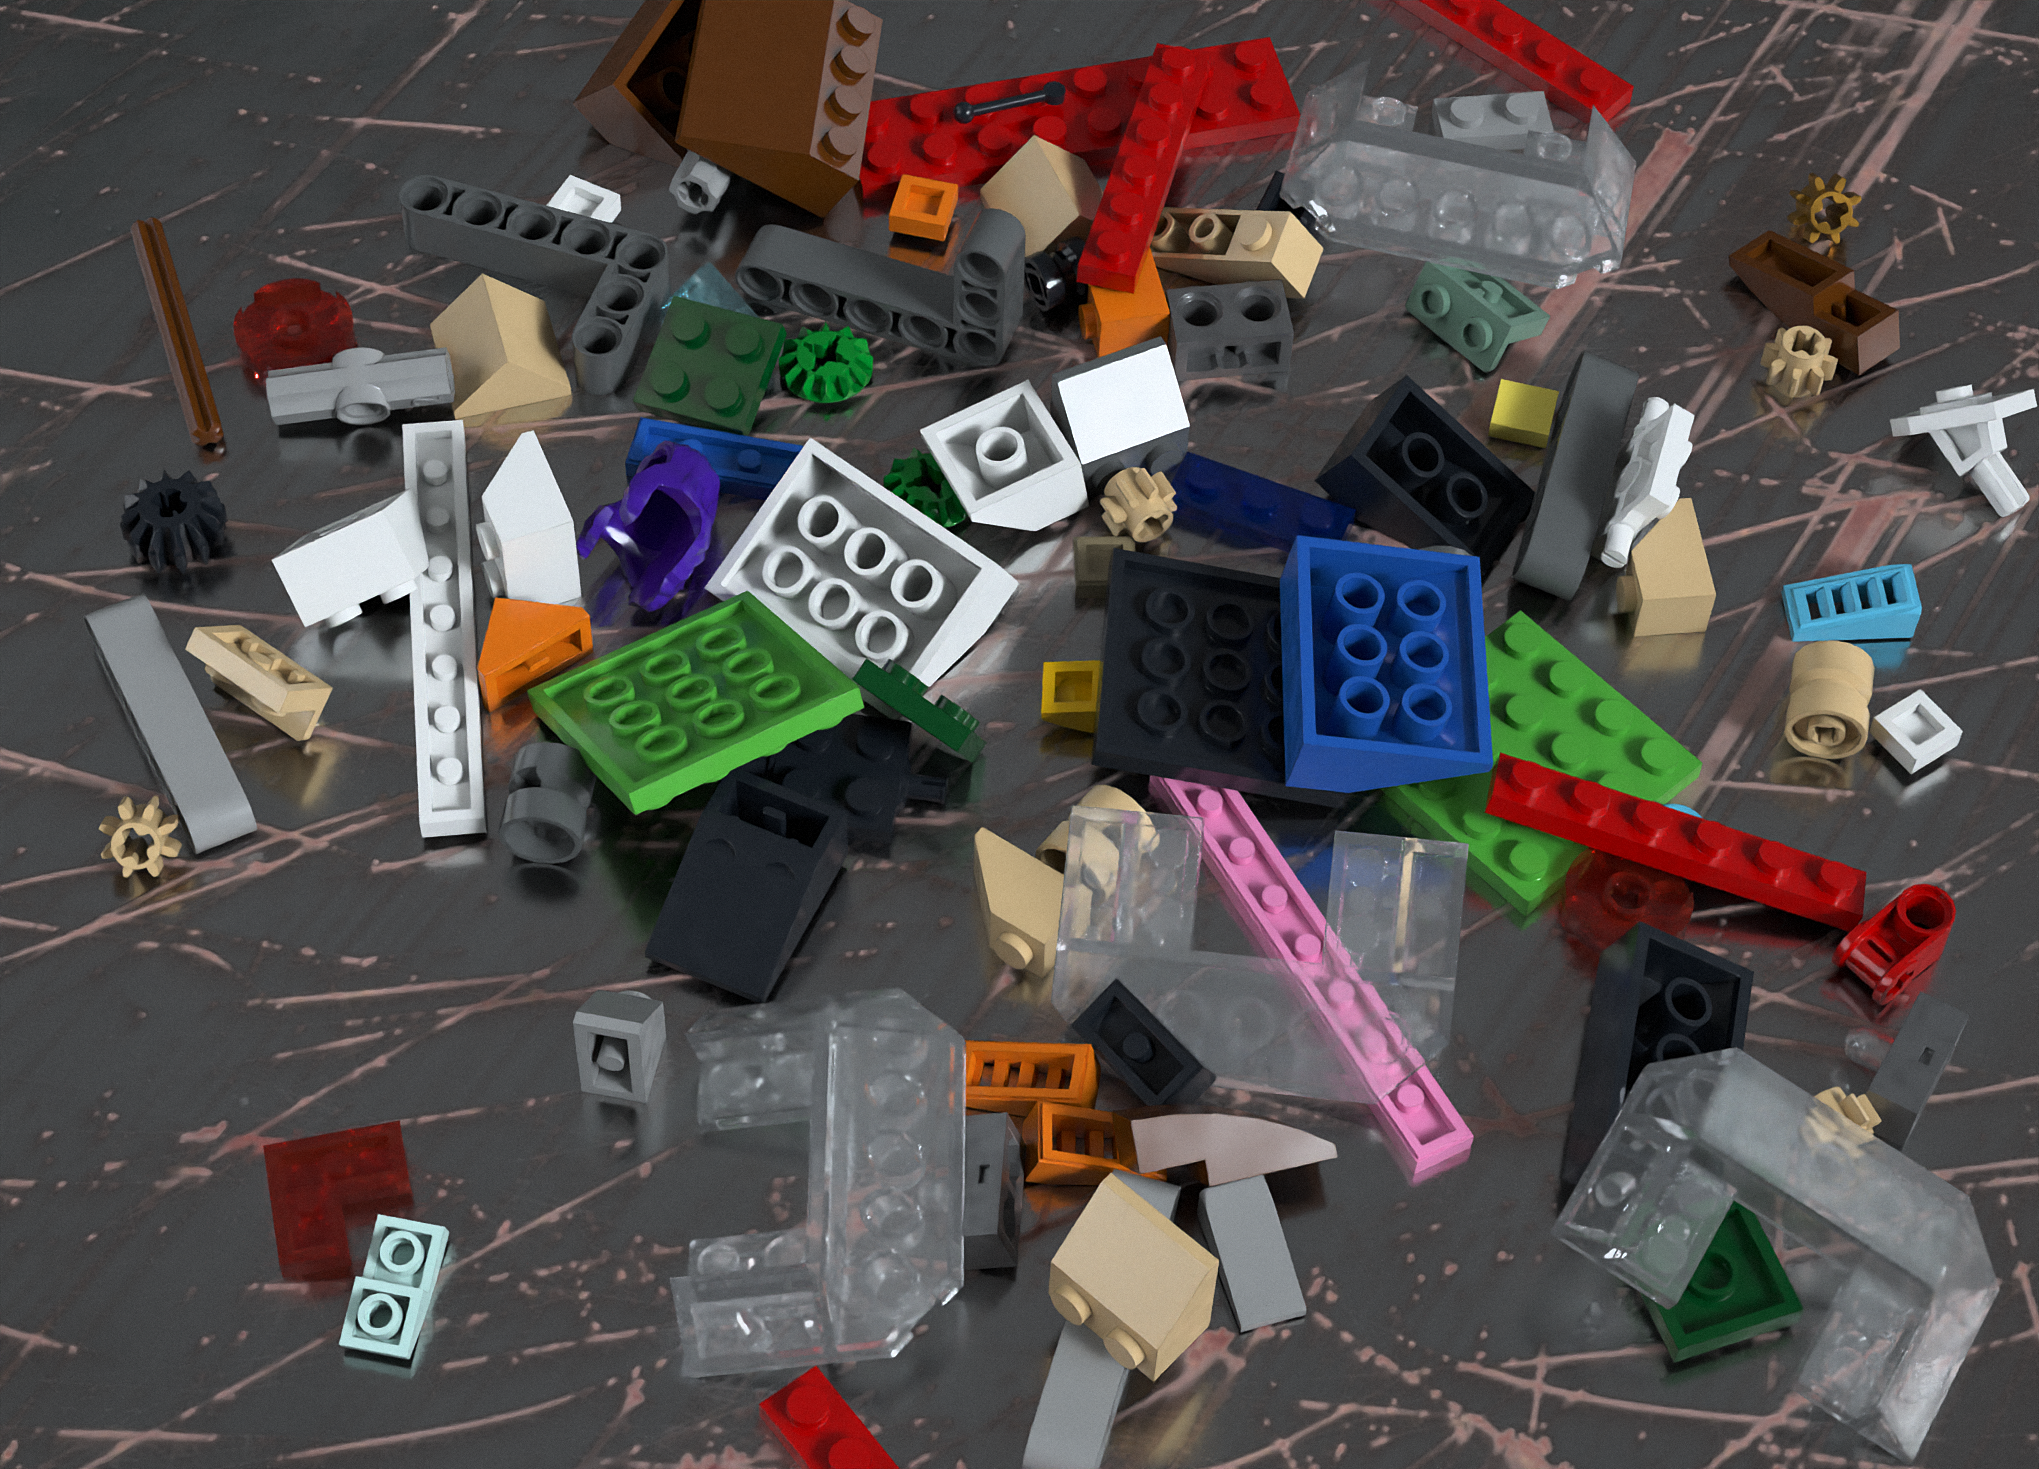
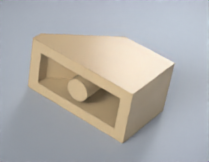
[1616,498,1716,637]
[973,827,1089,979]

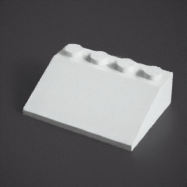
[705,438,1019,720]

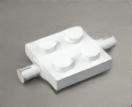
[1590,397,1695,568]

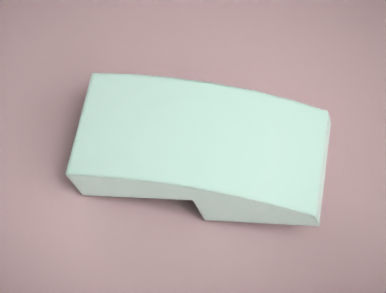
[339,1214,449,1360]

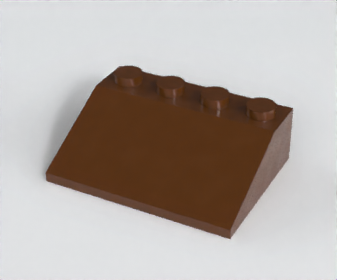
[675,0,883,218]

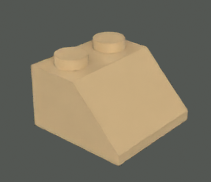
[1048,1173,1219,1382]

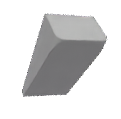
[1197,1175,1307,1332]

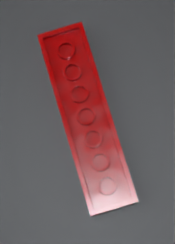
[857,37,1301,203]

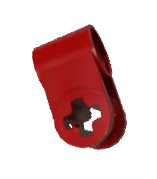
[1831,884,1956,1006]

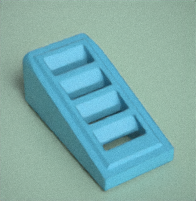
[1781,564,1922,642]

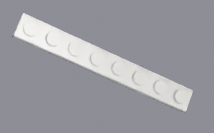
[402,420,487,838]

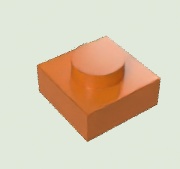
[889,174,958,241]

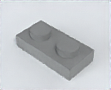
[1431,91,1554,155]

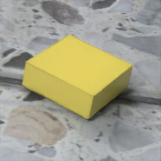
[1488,379,1559,448]

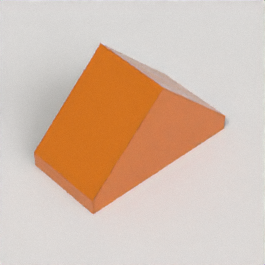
[477,597,594,713]

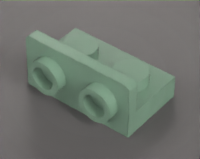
[1405,250,1550,372]

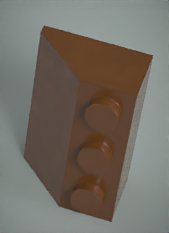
[572,0,701,168]

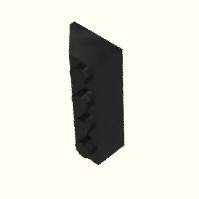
[1562,921,1754,1205]

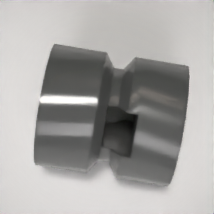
[498,742,596,864]

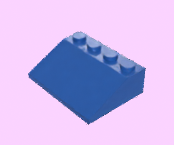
[1280,535,1493,793]

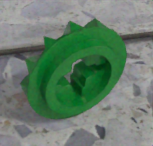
[779,321,873,403]
[883,447,968,528]

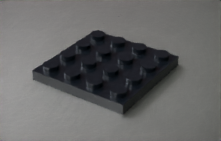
[1091,548,1346,808]

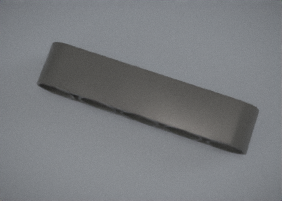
[1512,350,1639,601]

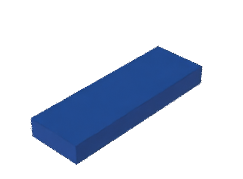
[625,417,804,501]

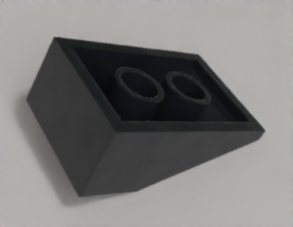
[1314,375,1535,577]

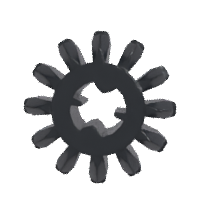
[120,469,228,574]

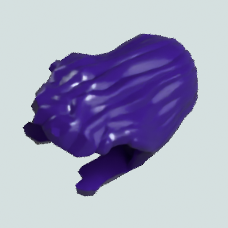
[576,440,720,612]

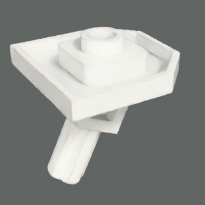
[1890,384,2037,517]

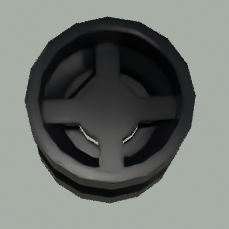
[1024,236,1088,311]

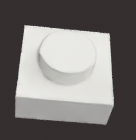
[546,175,621,223]
[1869,689,1963,774]

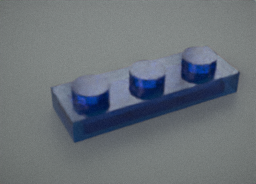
[1171,452,1356,553]

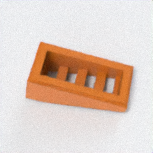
[951,1040,1101,1117]
[1022,1101,1167,1185]

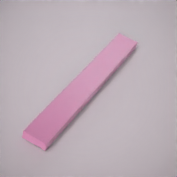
[1150,775,1474,1175]

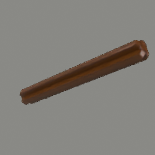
[130,217,224,447]

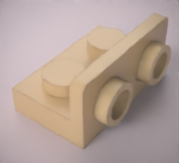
[185,625,333,741]

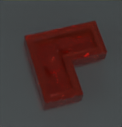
[263,1120,412,1278]

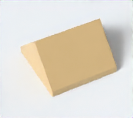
[980,135,1103,257]
[430,273,571,419]

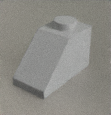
[573,989,666,1104]

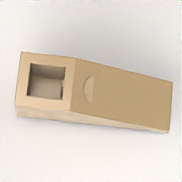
[1150,207,1324,299]

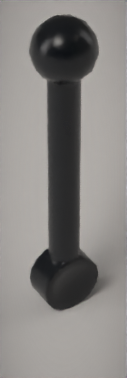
[953,81,1066,124]

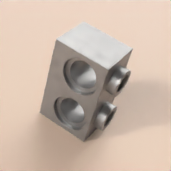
[1165,280,1294,381]

